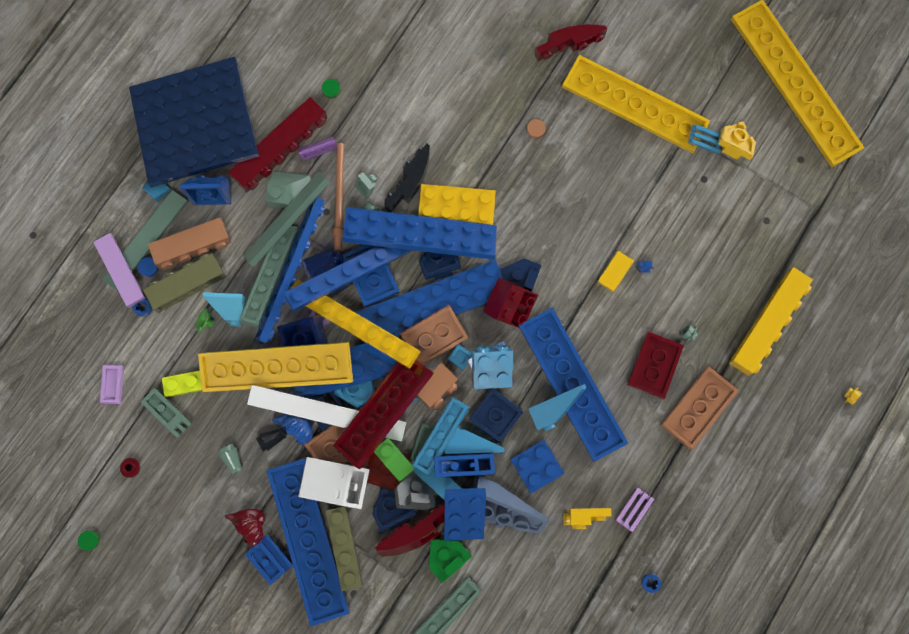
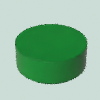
[322,79,341,99]
[78,530,100,551]

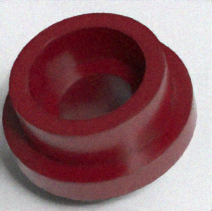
[120,458,140,478]

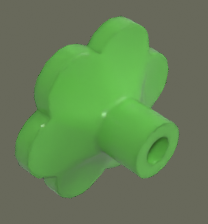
[195,308,214,332]

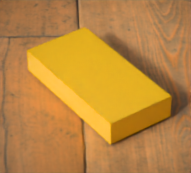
[597,251,634,293]

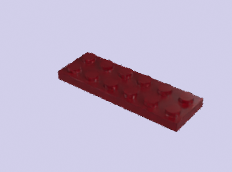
[333,359,434,469]

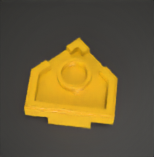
[718,121,756,160]

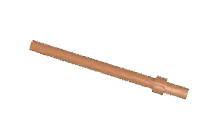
[332,143,344,252]

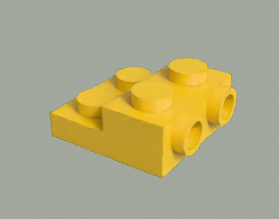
[563,508,612,529]

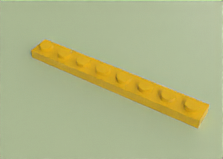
[291,279,420,369]

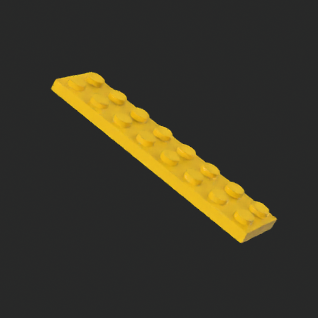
[562,55,711,154]
[198,342,353,392]

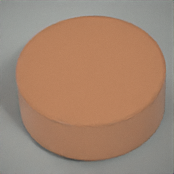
[527,119,546,139]

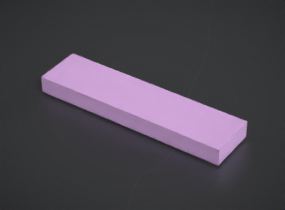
[93,233,146,308]

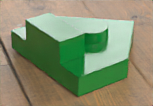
[429,539,472,583]

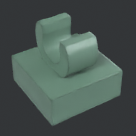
[354,172,378,199]

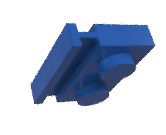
[245,535,293,585]

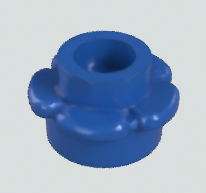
[635,261,654,273]

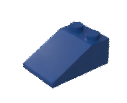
[180,175,232,205]

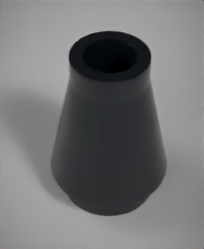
[256,427,287,452]

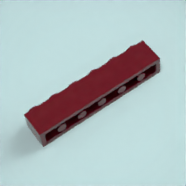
[228,97,327,193]

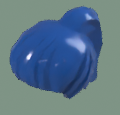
[272,414,313,445]

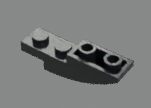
[384,143,430,213]

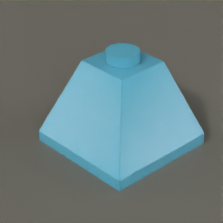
[203,292,247,327]

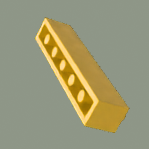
[729,267,813,376]

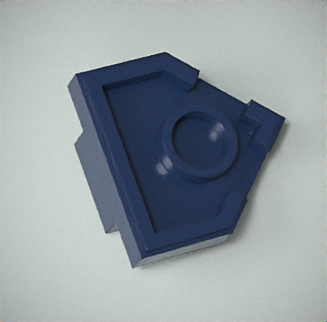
[419,252,461,280]
[500,259,542,292]
[372,488,417,533]

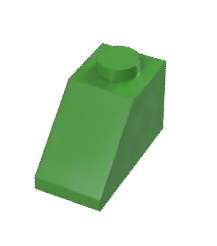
[374,438,415,482]

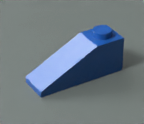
[434,454,495,477]

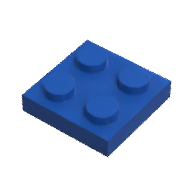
[510,440,564,494]

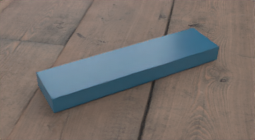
[412,397,470,476]

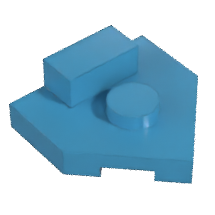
[334,380,375,408]

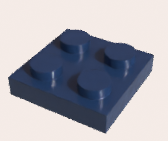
[469,389,523,443]

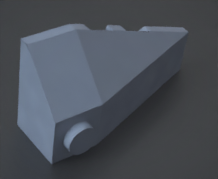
[471,476,549,534]

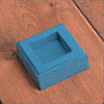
[447,344,472,371]

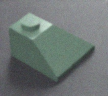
[265,172,311,212]

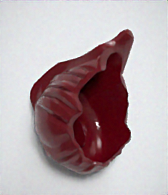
[224,509,265,547]

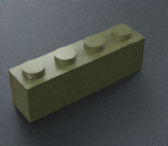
[143,254,226,313]
[326,506,363,591]

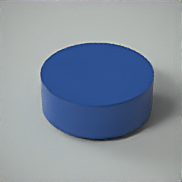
[138,257,159,277]

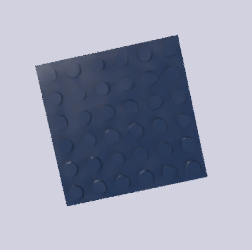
[129,57,259,187]

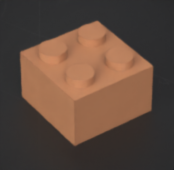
[416,363,458,411]

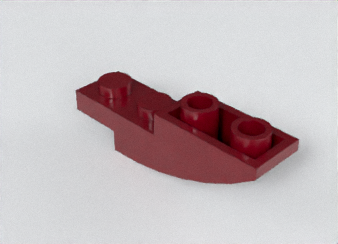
[535,24,607,61]
[375,504,444,557]

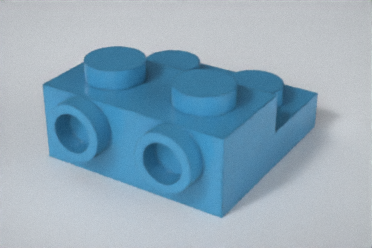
[472,345,513,389]

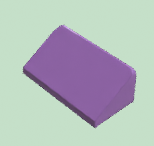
[298,137,337,161]

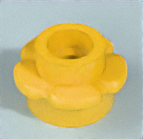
[844,387,862,405]

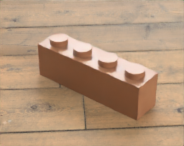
[148,218,231,270]

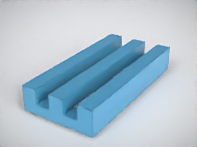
[688,124,721,154]

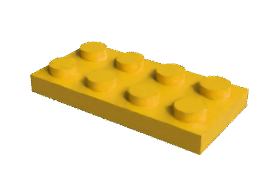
[418,184,496,225]

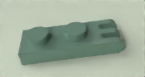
[141,388,192,438]

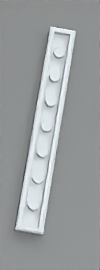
[247,385,406,441]

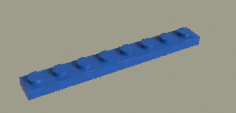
[283,246,414,312]

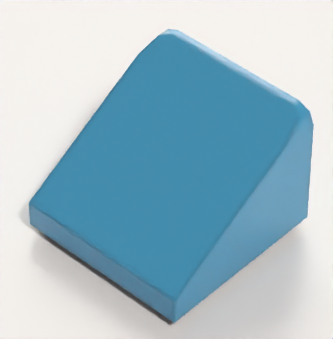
[141,183,171,203]

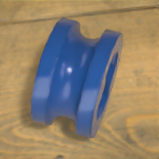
[132,299,152,317]
[641,574,661,593]

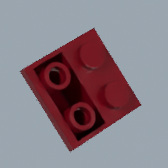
[483,277,538,328]

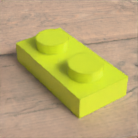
[162,371,202,398]

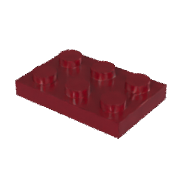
[627,331,684,400]

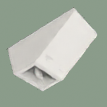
[298,457,369,509]

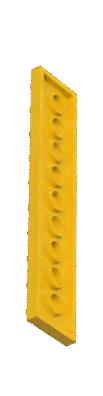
[731,0,865,168]

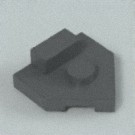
[394,471,436,510]

